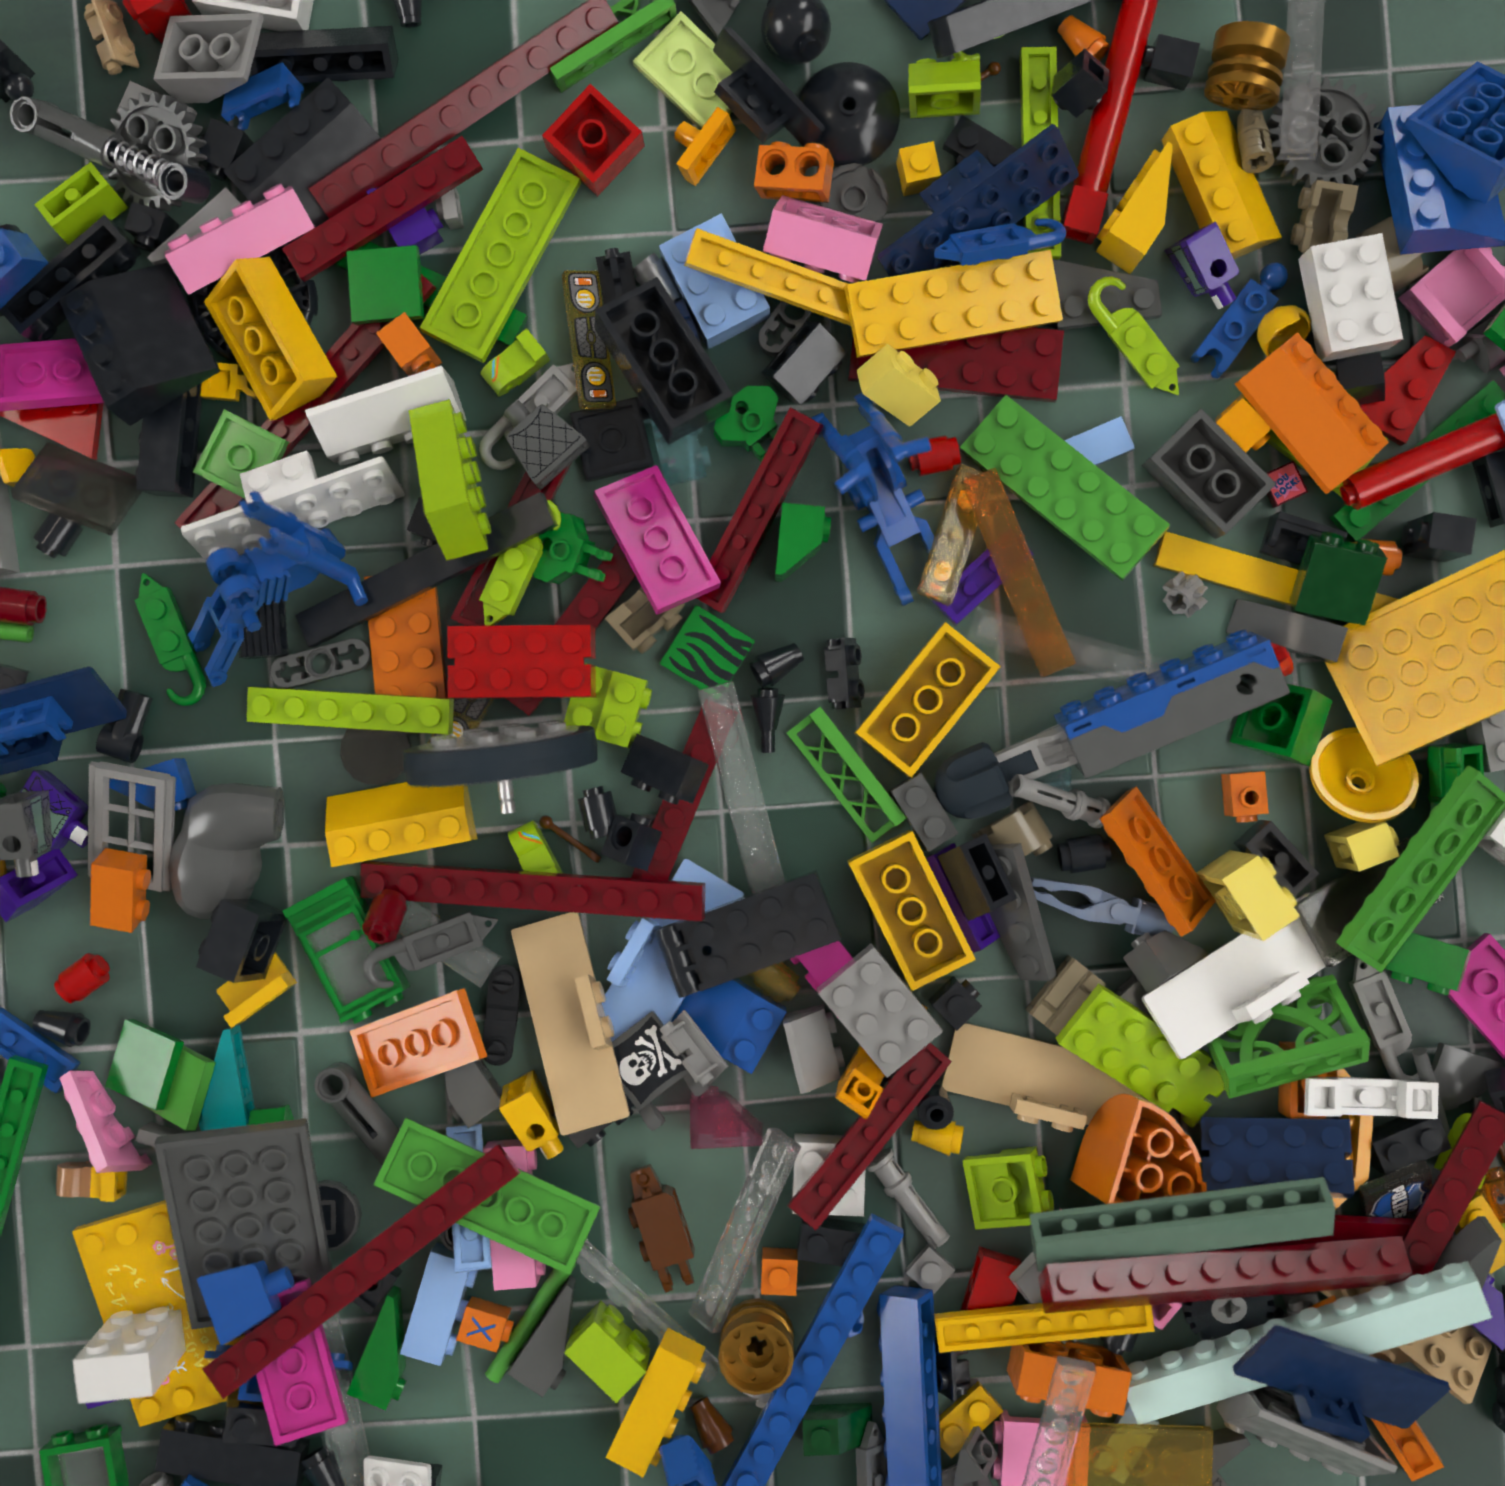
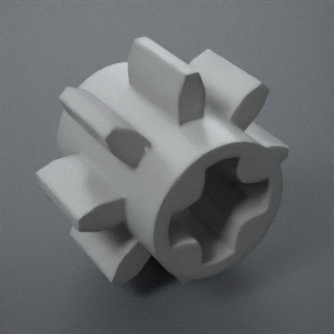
[1162,571,1208,618]

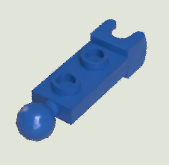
[1190,262,1288,379]

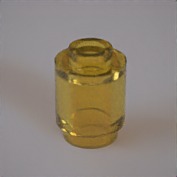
[748,962,801,1004]

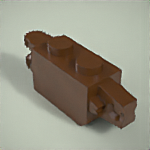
[628,1164,695,1293]

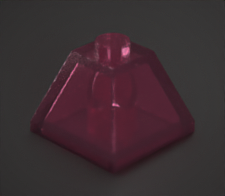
[690,1086,763,1149]

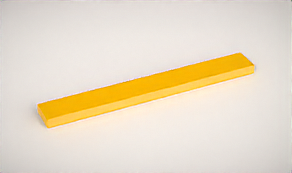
[1153,531,1399,623]

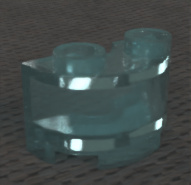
[650,419,712,486]

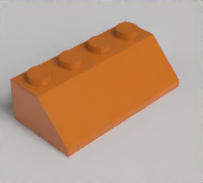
[1234,332,1389,494]

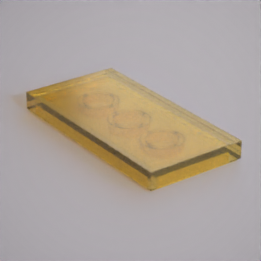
[1066,1422,1213,1486]

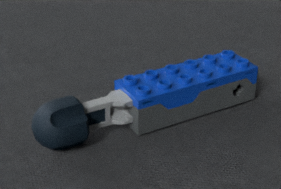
[934,630,1294,820]

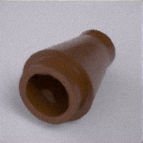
[689,1396,735,1455]

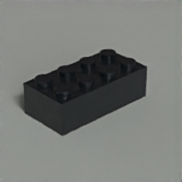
[594,277,733,445]

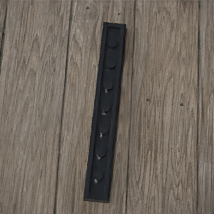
[295,492,558,648]

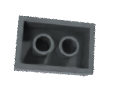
[1141,409,1276,539]

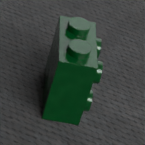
[1289,532,1388,626]

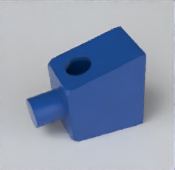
[197,1260,294,1346]

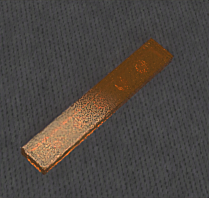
[961,468,1076,678]

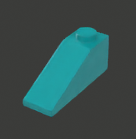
[199,1024,255,1131]

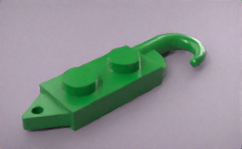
[134,573,206,706]

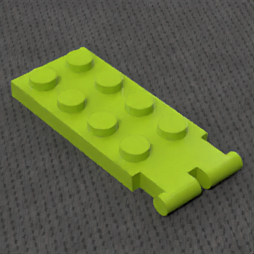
[1056,983,1225,1128]

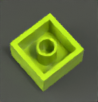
[564,1300,651,1403]

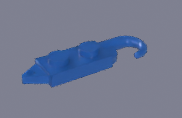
[934,218,1066,266]

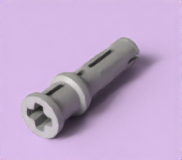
[1009,774,1110,829]
[867,1148,950,1249]

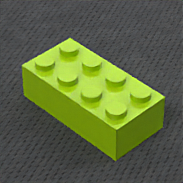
[408,399,491,561]

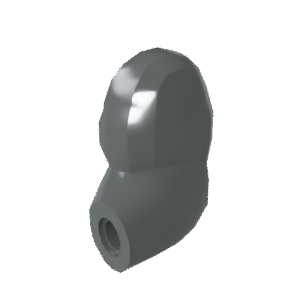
[168,783,285,920]

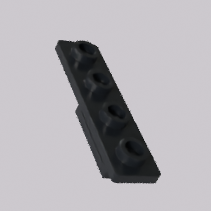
[713,26,825,147]

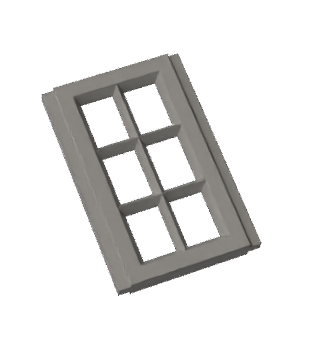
[88,761,176,892]

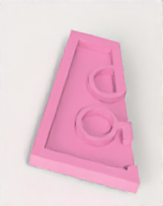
[59,1071,153,1173]

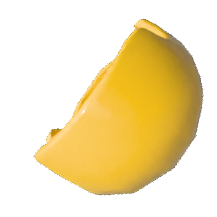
[1257,305,1311,357]

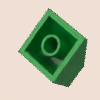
[775,502,831,582]
[1230,684,1333,767]

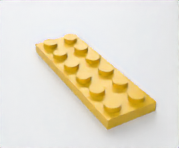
[844,250,1063,358]

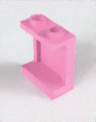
[1398,247,1505,347]
[991,1410,1090,1486]

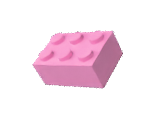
[763,195,883,283]

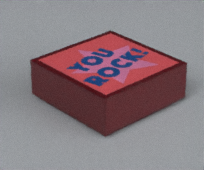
[1266,460,1308,508]

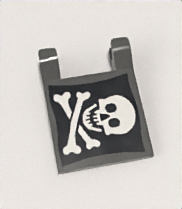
[612,1011,710,1131]

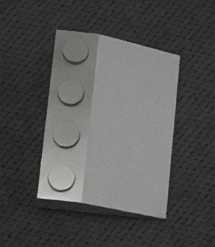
[1216,1386,1398,1477]

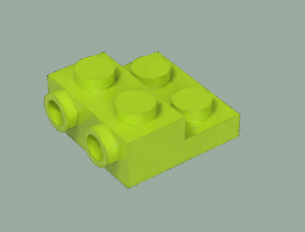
[564,663,652,748]
[962,1146,1054,1230]

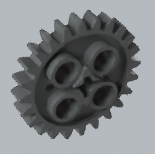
[1267,76,1384,188]
[108,92,207,212]

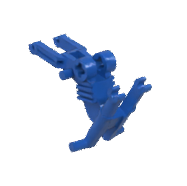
[811,392,945,606]
[188,491,368,687]

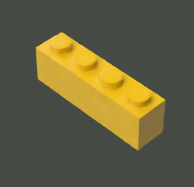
[605,1328,706,1477]

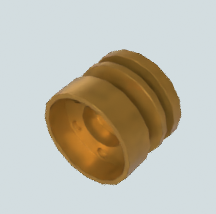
[1204,21,1290,111]
[718,1298,794,1395]

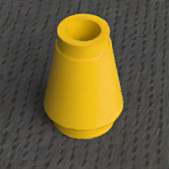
[911,1120,964,1156]

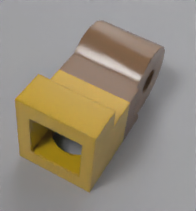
[56,1161,127,1202]

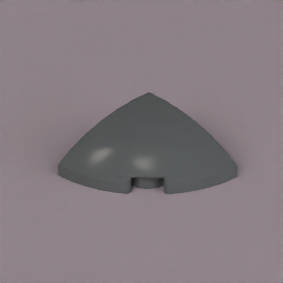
[1431,1042,1503,1110]

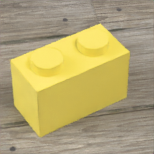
[856,344,941,427]
[1324,822,1400,871]

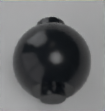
[761,0,831,65]

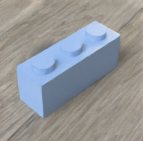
[400,1242,478,1366]

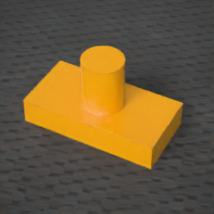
[674,107,736,186]

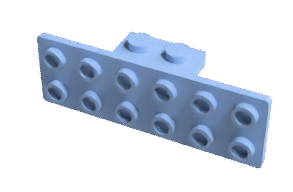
[602,859,744,1042]

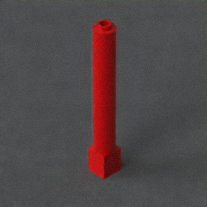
[1061,0,1159,244]
[1340,413,1505,510]

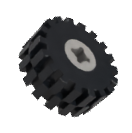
[1182,1295,1275,1340]

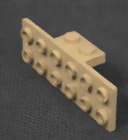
[511,912,630,1135]
[941,1023,1154,1132]
[1321,1286,1492,1404]

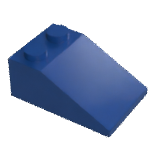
[671,978,787,1074]

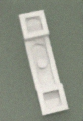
[1304,1077,1439,1119]

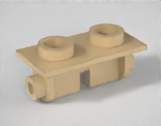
[84,0,140,75]

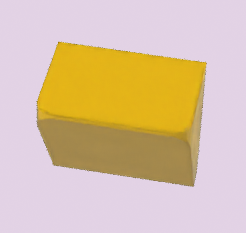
[0,448,42,489]

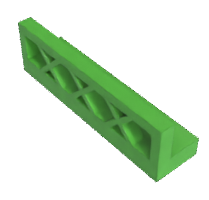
[548,0,677,93]
[787,707,907,843]

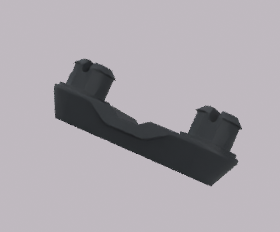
[482,965,521,1066]

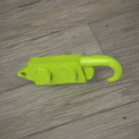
[1088,276,1180,395]
[479,500,561,626]

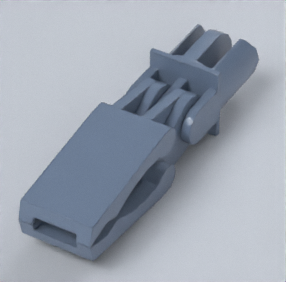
[1030,877,1175,936]

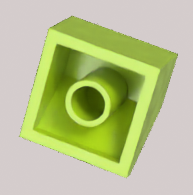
[908,56,981,118]

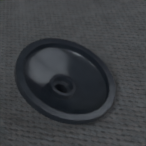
[799,62,900,167]

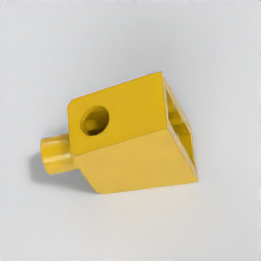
[499,1069,564,1160]

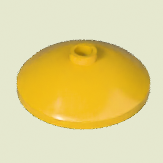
[1309,727,1419,823]

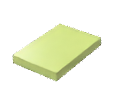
[633,11,733,130]

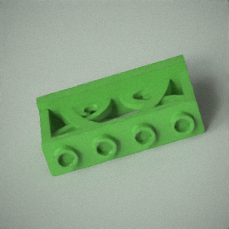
[1206,974,1370,1099]

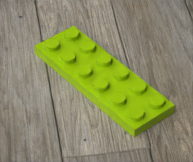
[419,147,581,363]

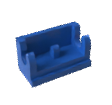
[221,62,304,131]
[0,696,73,756]

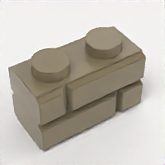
[1025,955,1106,1035]

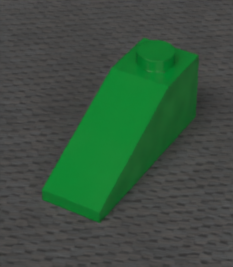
[347,1285,407,1411]

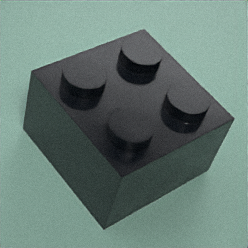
[196,899,288,983]

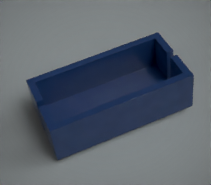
[1200,1117,1355,1198]

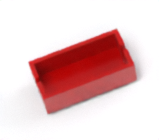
[447,625,596,699]

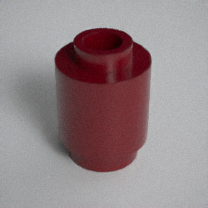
[0,587,47,626]
[362,889,407,944]

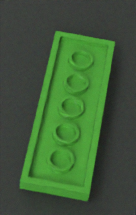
[960,395,1170,581]
[1336,765,1505,973]
[373,1118,601,1275]

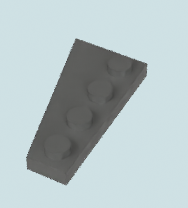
[989,843,1057,981]

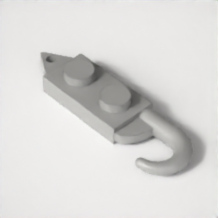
[479,361,583,470]
[1348,957,1420,1081]

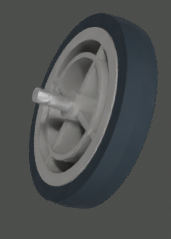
[403,720,597,814]

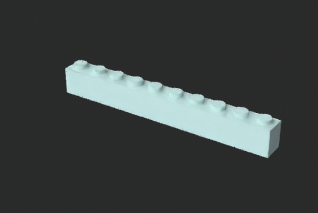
[1127,1261,1492,1425]

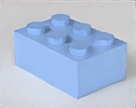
[659,213,770,349]

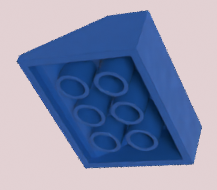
[1405,61,1505,204]
[1377,104,1505,255]

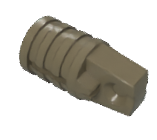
[1237,109,1274,173]

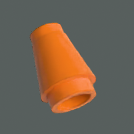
[1058,15,1110,61]

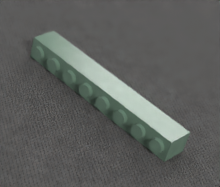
[1029,1177,1335,1271]

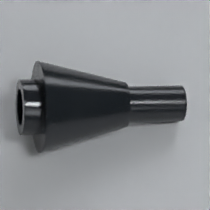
[750,687,785,753]

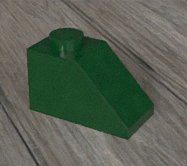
[802,1403,872,1456]

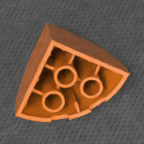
[1070,1094,1207,1204]

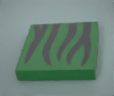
[659,605,755,701]

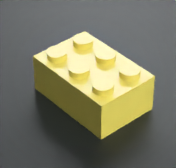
[1196,850,1300,941]

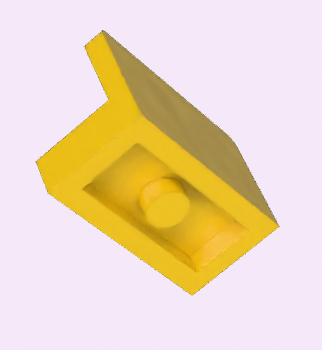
[217,952,297,1028]

